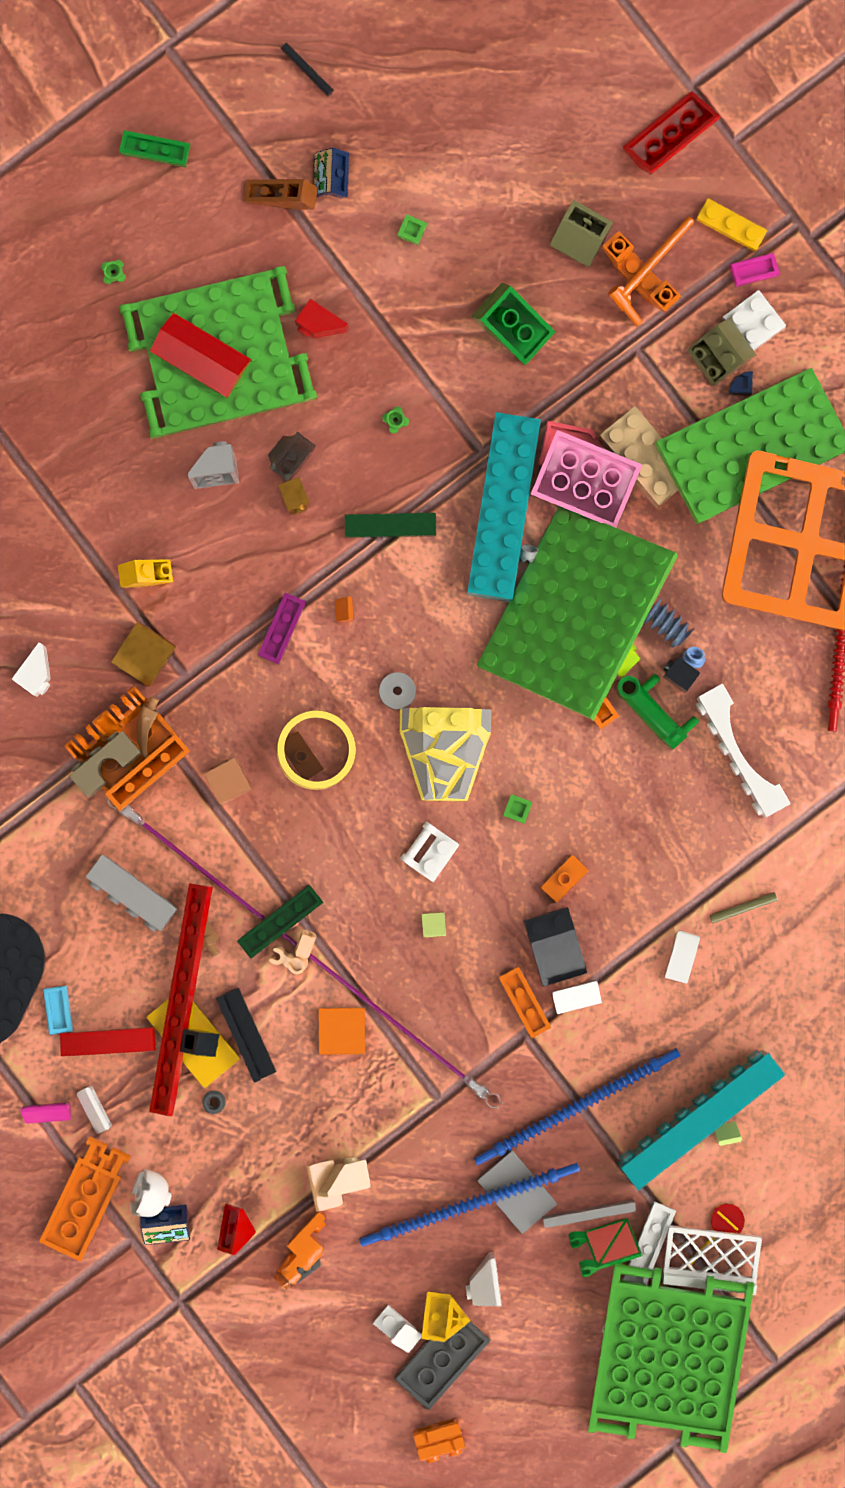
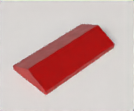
[623,91,721,174]
[150,312,251,398]

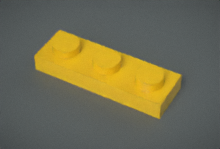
[696,198,768,252]

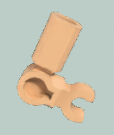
[270,930,317,974]

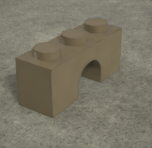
[70,731,142,798]

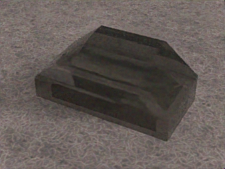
[268,432,316,482]

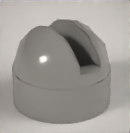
[520,545,539,563]

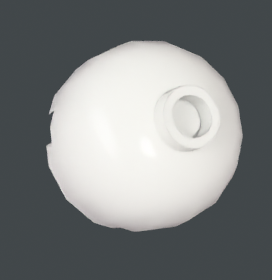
[130,1169,171,1217]

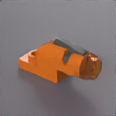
[274,1211,327,1290]

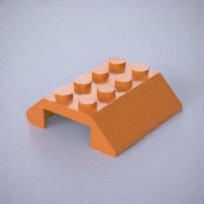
[64,686,190,811]

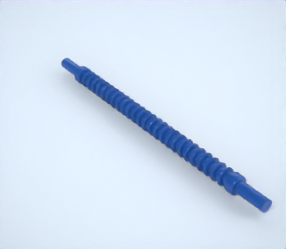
[474,1048,681,1166]
[359,1162,580,1247]

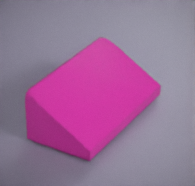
[21,1102,71,1124]

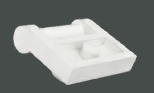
[400,821,459,882]

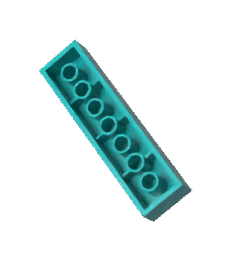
[467,412,541,602]
[618,1050,786,1191]

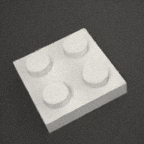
[722,290,786,351]

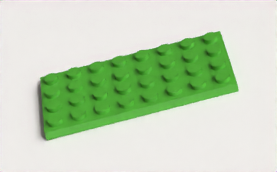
[655,368,845,525]

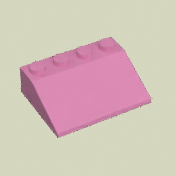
[531,430,642,528]

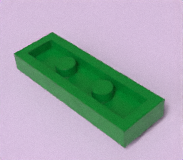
[119,130,191,168]

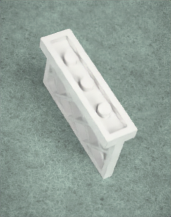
[661,1225,762,1295]

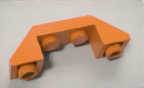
[602,231,682,313]

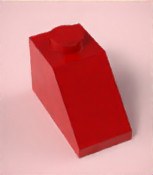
[295,299,349,338]

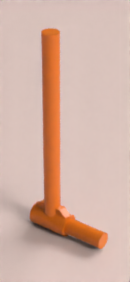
[608,217,694,326]

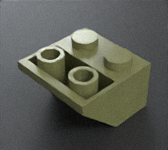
[550,200,613,268]
[687,318,756,386]

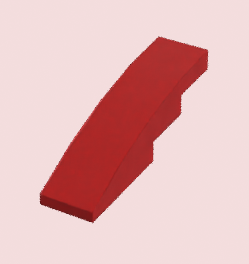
[60,1027,156,1057]

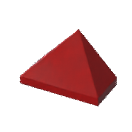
[217,1204,257,1255]

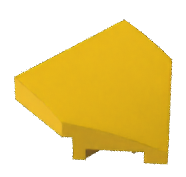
[421,1292,470,1342]

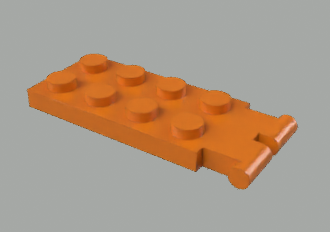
[39,1136,131,1262]

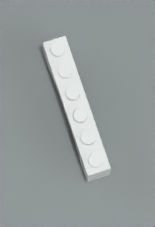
[696,683,791,818]

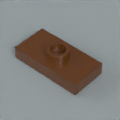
[284,731,324,780]

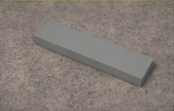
[542,1199,636,1228]

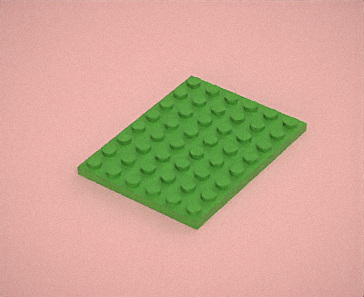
[477,506,678,720]

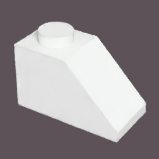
[12,642,51,697]

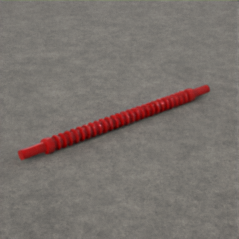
[827,561,845,732]

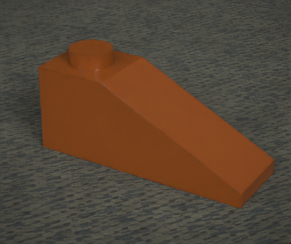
[243,179,318,210]

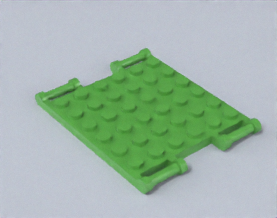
[118,266,318,439]
[588,1263,754,1453]

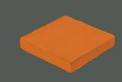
[319,1008,365,1055]

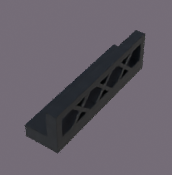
[216,988,277,1083]

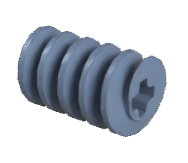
[644,598,695,648]

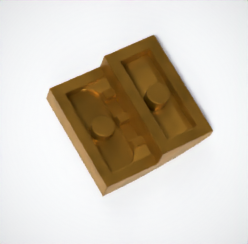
[112,621,176,687]

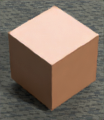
[204,758,253,806]

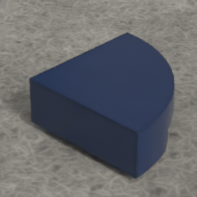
[728,371,753,395]

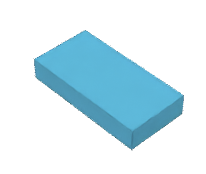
[43,985,73,1035]

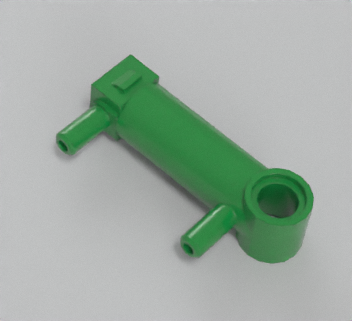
[616,674,699,751]

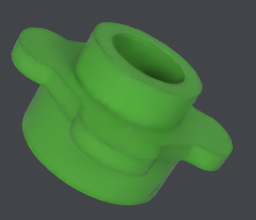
[101,260,126,284]
[382,406,409,433]

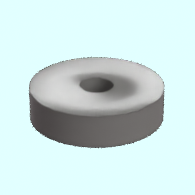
[379,673,416,710]

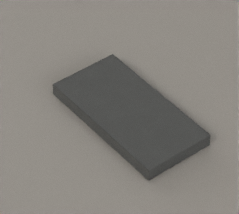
[394,1321,491,1410]

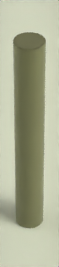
[710,892,778,924]

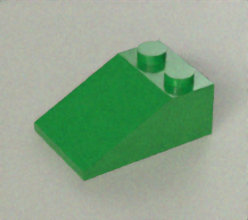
[471,282,555,366]

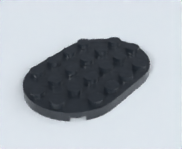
[0,914,46,1043]

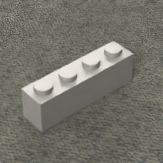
[86,855,179,932]

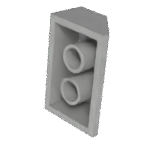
[188,442,240,489]

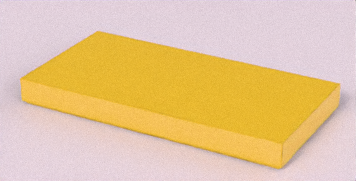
[146,999,241,1089]

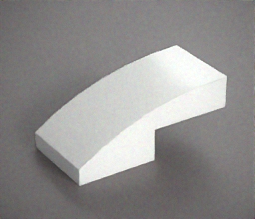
[665,930,700,984]

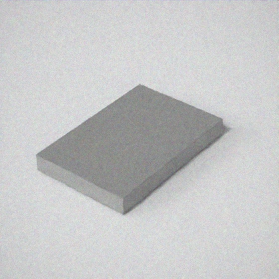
[477,1150,557,1234]

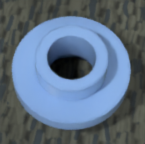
[682,647,705,668]

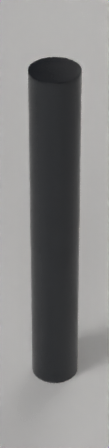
[281,43,334,97]

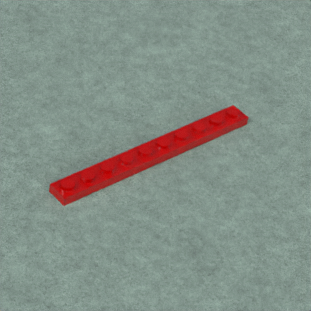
[149,883,213,1116]

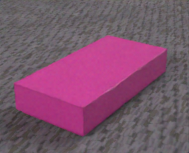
[729,253,780,288]

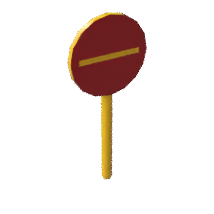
[687,1203,745,1268]

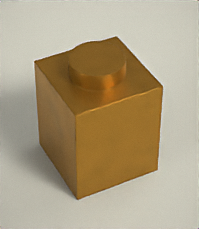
[278,477,310,515]

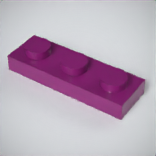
[258,593,307,665]

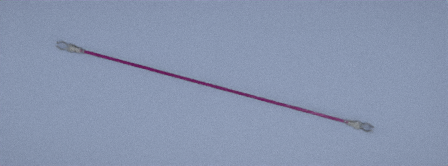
[105,798,503,1110]

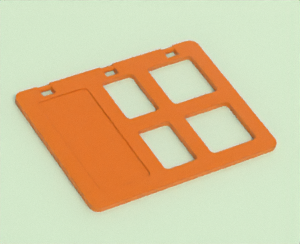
[721,450,845,631]

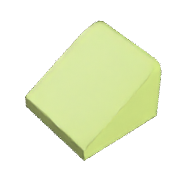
[422,913,446,937]
[714,1122,742,1146]

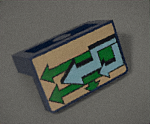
[313,148,349,199]
[140,1205,190,1245]

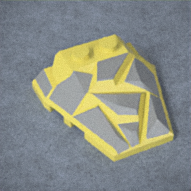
[400,707,491,801]

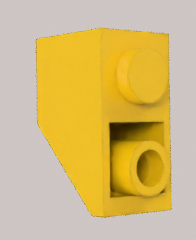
[118,560,173,588]

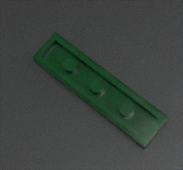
[345,513,436,538]
[237,884,324,959]

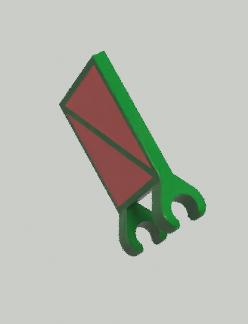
[568,1218,642,1277]

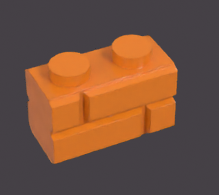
[413,1417,465,1463]

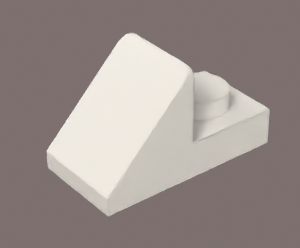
[373,1305,422,1353]

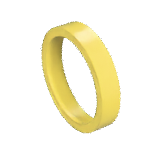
[277,711,356,790]

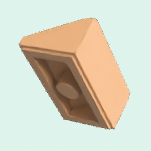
[307,1160,343,1212]

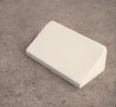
[552,980,602,1014]
[77,1086,112,1134]

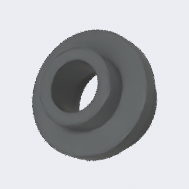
[202,1091,226,1114]

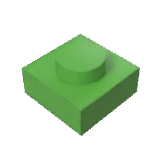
[397,214,427,246]
[503,794,533,824]

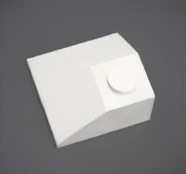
[466,1252,502,1306]

